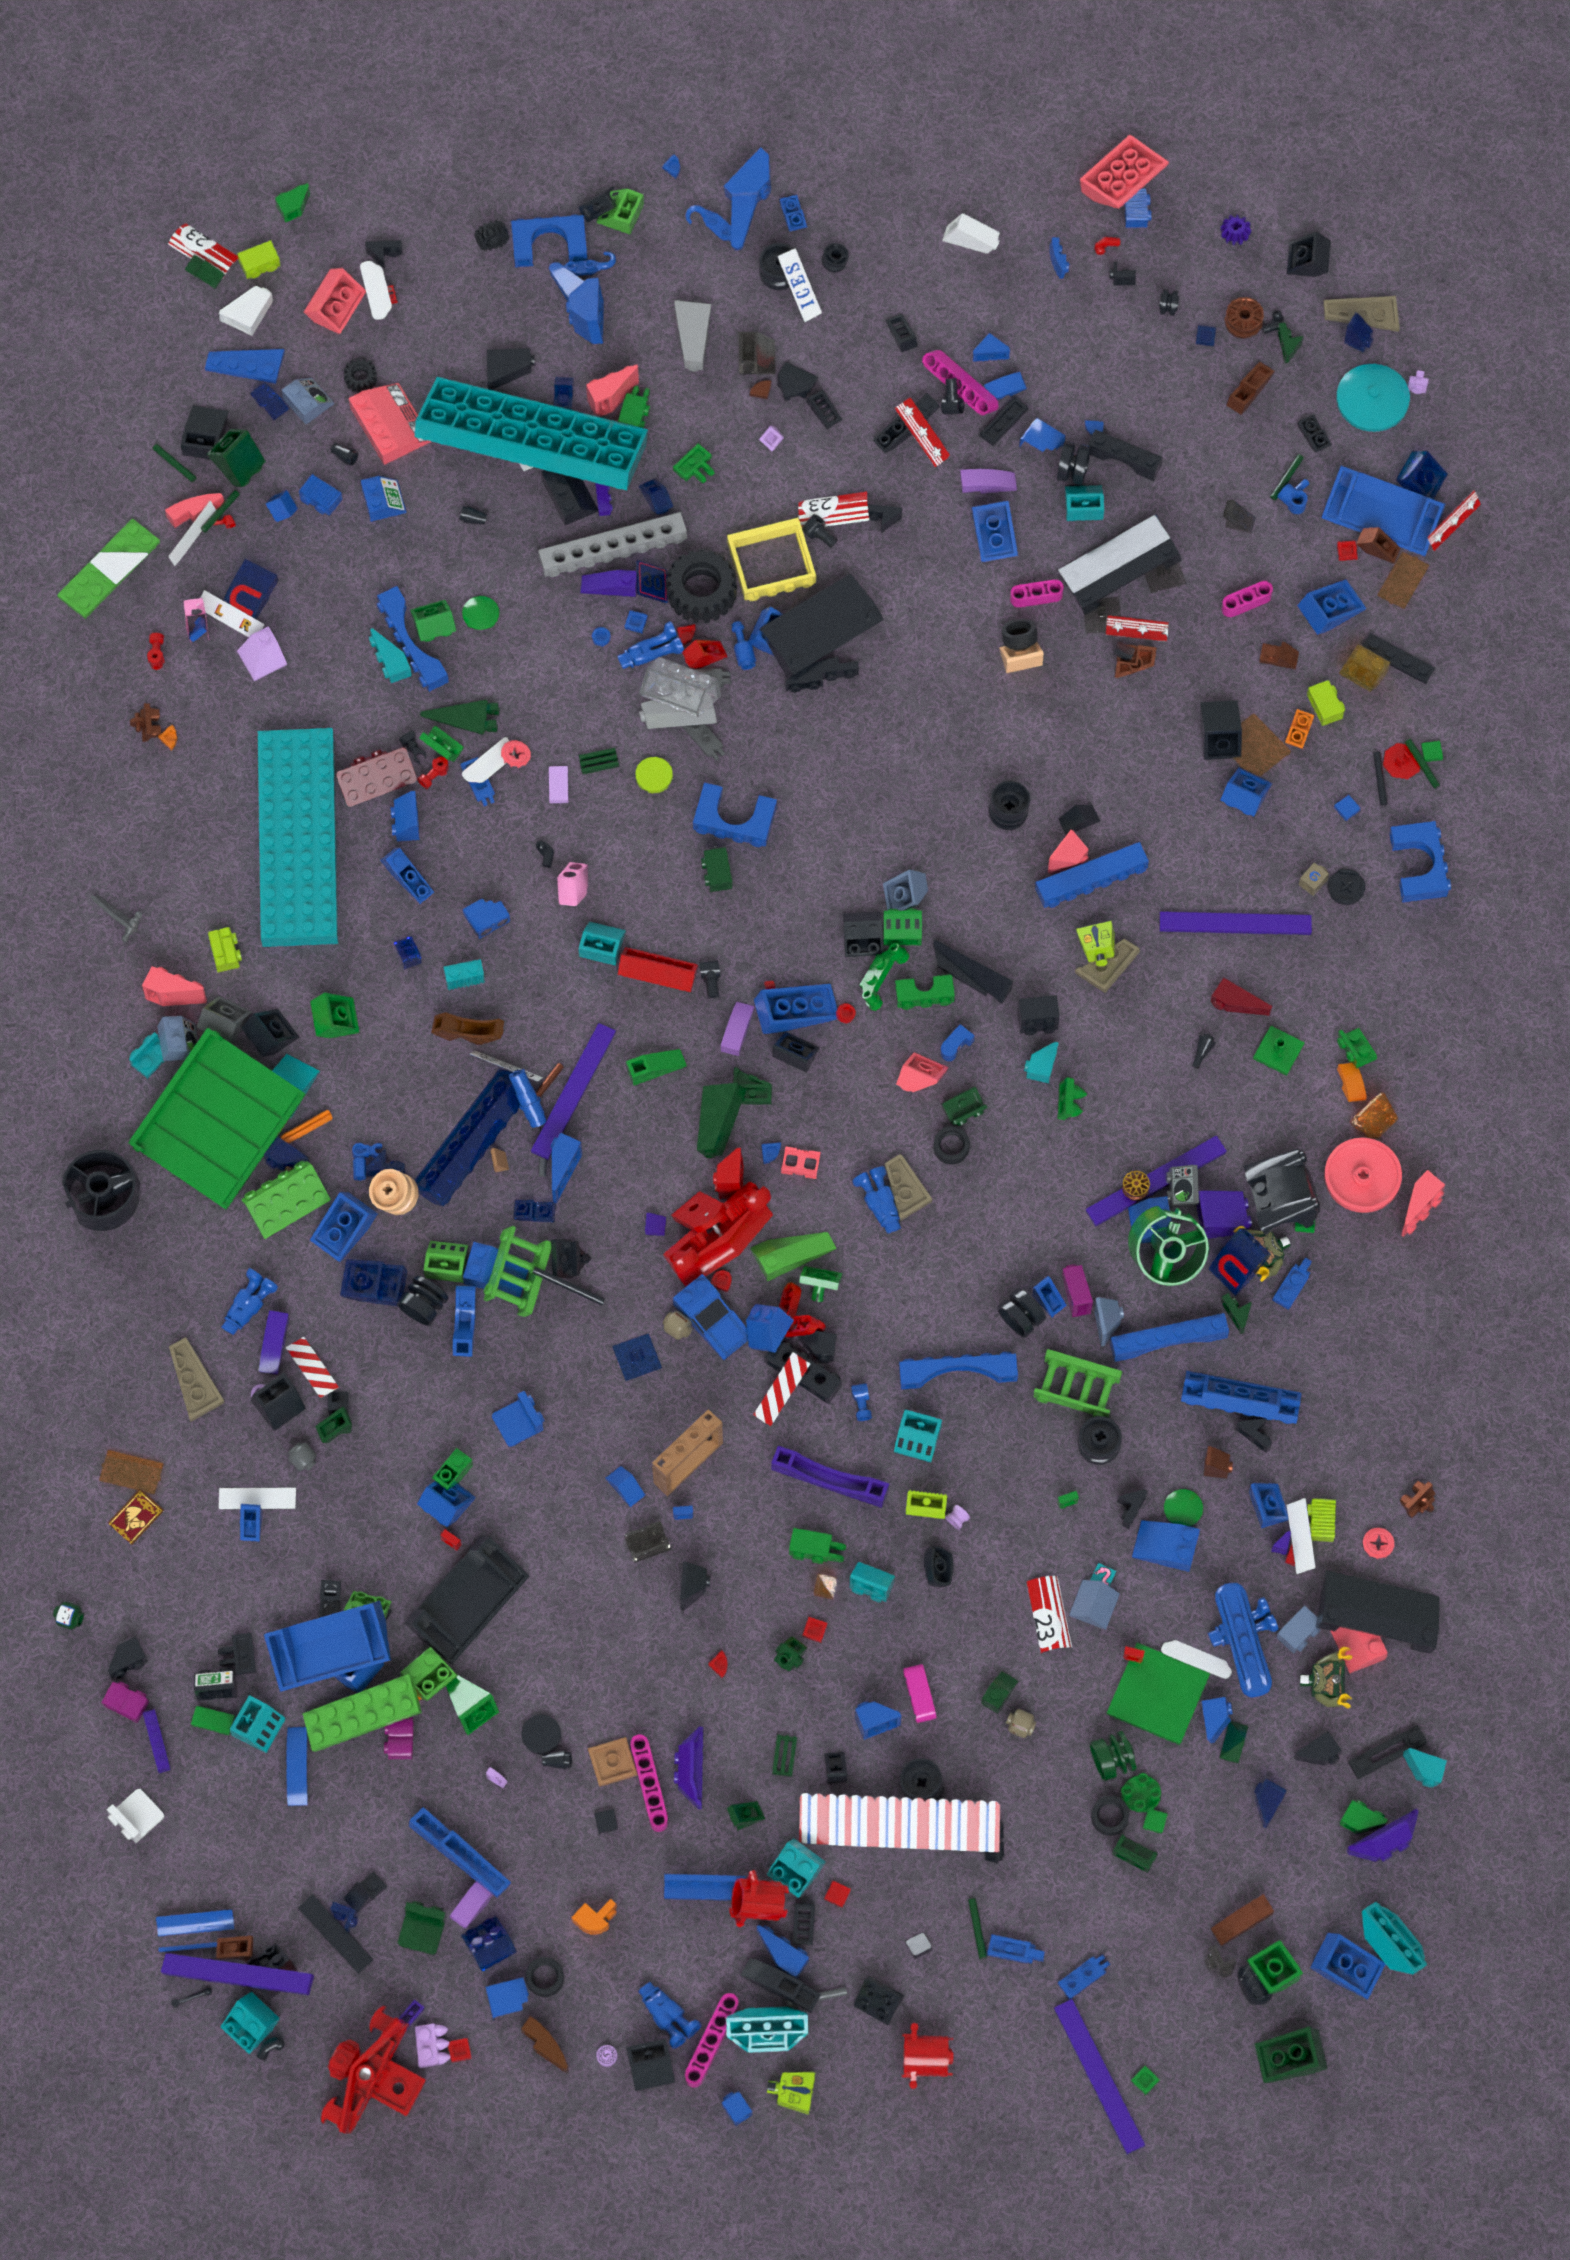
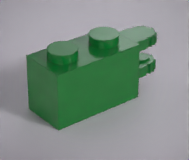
[618,386,650,429]
[789,1528,846,1564]

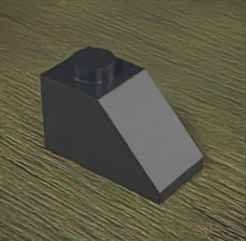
[798,1331,837,1363]
[1294,1731,1342,1766]

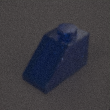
[1344,312,1374,353]
[638,478,673,514]
[264,1137,310,1171]
[1254,1779,1287,1829]

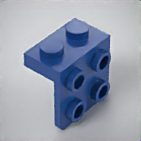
[492,1391,544,1447]

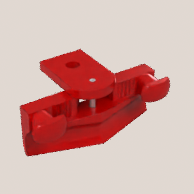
[663,1181,773,1287]

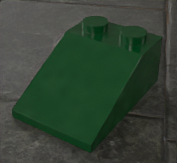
[1255,2026,1328,2084]

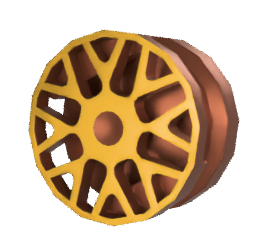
[1122,1171,1150,1201]

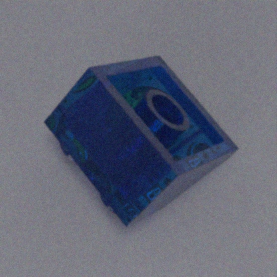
[1396,451,1448,499]

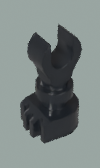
[399,730,426,764]

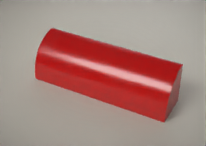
[618,947,698,992]

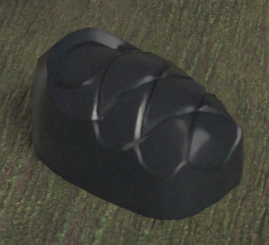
[924,1545,953,1588]
[1237,1964,1273,2005]

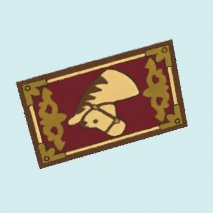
[108,1489,164,1545]

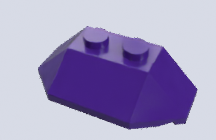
[674,1727,703,1809]
[1347,1808,1419,1862]

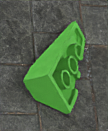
[750,1232,836,1282]

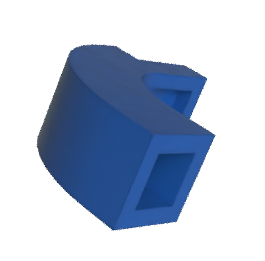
[453,1286,476,1357]

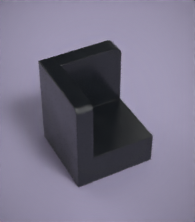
[328,1391,349,1415]

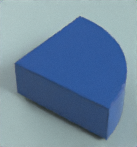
[662,154,680,179]
[1085,420,1103,436]
[189,616,207,642]
[762,1142,781,1164]

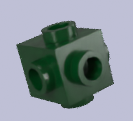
[773,1636,808,1672]

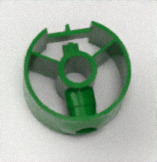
[1128,1206,1209,1286]

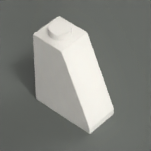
[942,213,1000,254]
[219,286,273,335]

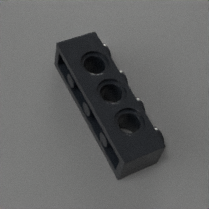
[764,1340,842,1405]

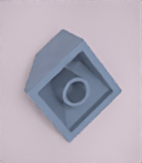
[883,870,928,910]
[1094,1297,1124,1346]

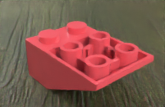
[586,364,639,417]
[142,966,207,1006]
[1401,1170,1445,1237]

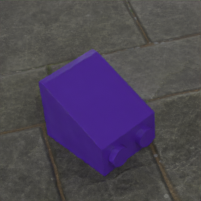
[1196,1191,1252,1239]

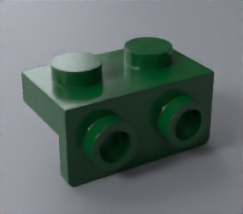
[940,1087,988,1126]

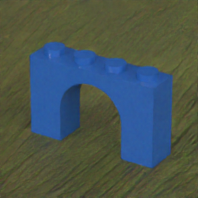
[511,214,587,267]
[693,783,777,847]
[1389,821,1451,902]

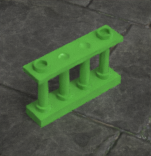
[483,1226,551,1317]
[1033,1349,1122,1418]

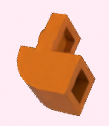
[571,1899,617,1935]

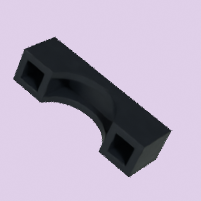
[1088,429,1162,481]

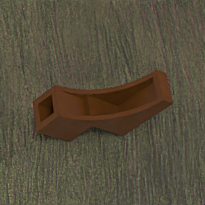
[431,1012,504,1045]

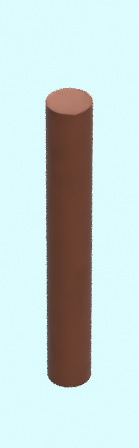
[536,1063,564,1098]

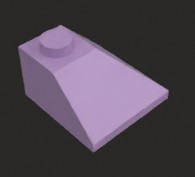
[237,627,287,681]

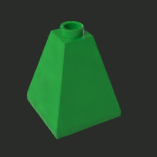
[446,1675,499,1736]

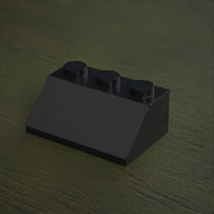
[541,470,598,526]

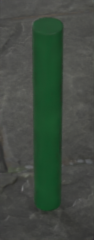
[152,444,197,483]
[1270,454,1304,501]
[201,490,240,533]
[1405,739,1440,789]
[968,1898,987,1959]

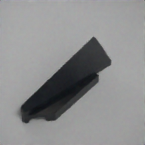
[933,940,1013,1004]

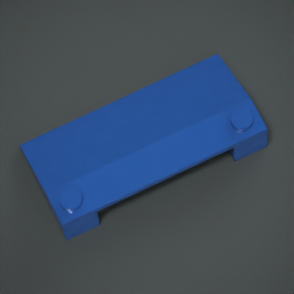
[1322,466,1446,556]
[264,1601,391,1692]

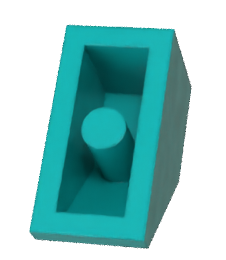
[1024,1042,1059,1083]
[1403,1748,1447,1788]

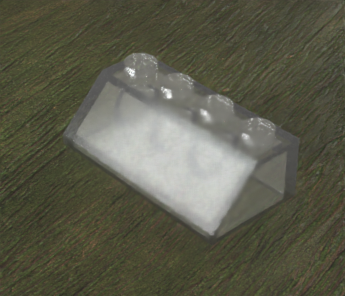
[639,657,721,717]

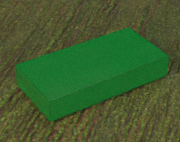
[191,1706,235,1736]

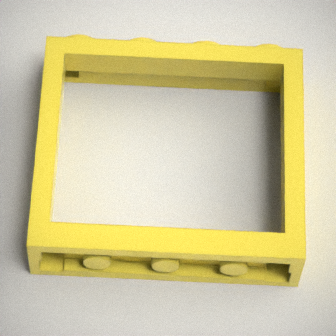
[727,518,816,601]

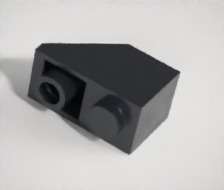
[108,1636,148,1679]

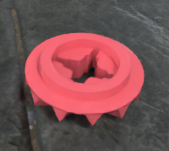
[501,740,531,769]
[1363,1528,1394,1559]

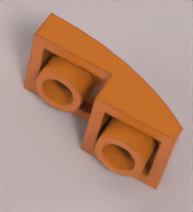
[1285,709,1315,749]
[1337,1063,1367,1102]

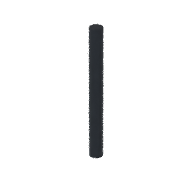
[532,1266,605,1306]

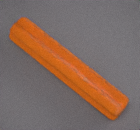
[280,1110,333,1145]

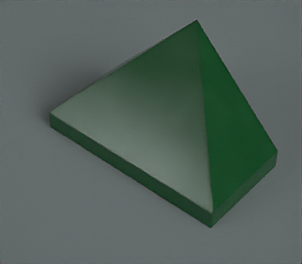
[1219,1721,1248,1764]

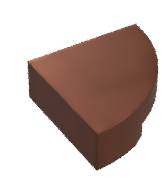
[750,381,772,399]

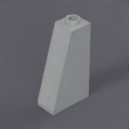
[674,300,711,371]
[639,686,717,729]

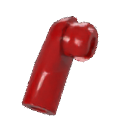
[1094,237,1120,255]

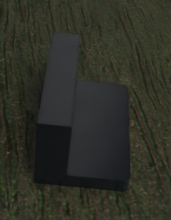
[578,186,617,223]

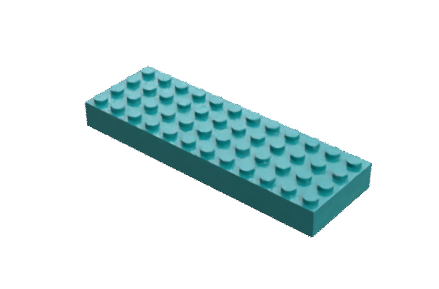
[414,377,648,490]
[258,728,338,947]

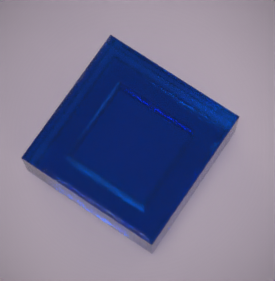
[1196,325,1216,346]

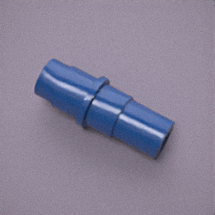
[509,1069,547,1128]

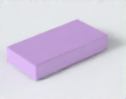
[549,766,568,803]

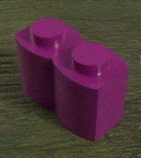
[101,1681,149,1723]
[384,1717,414,1760]

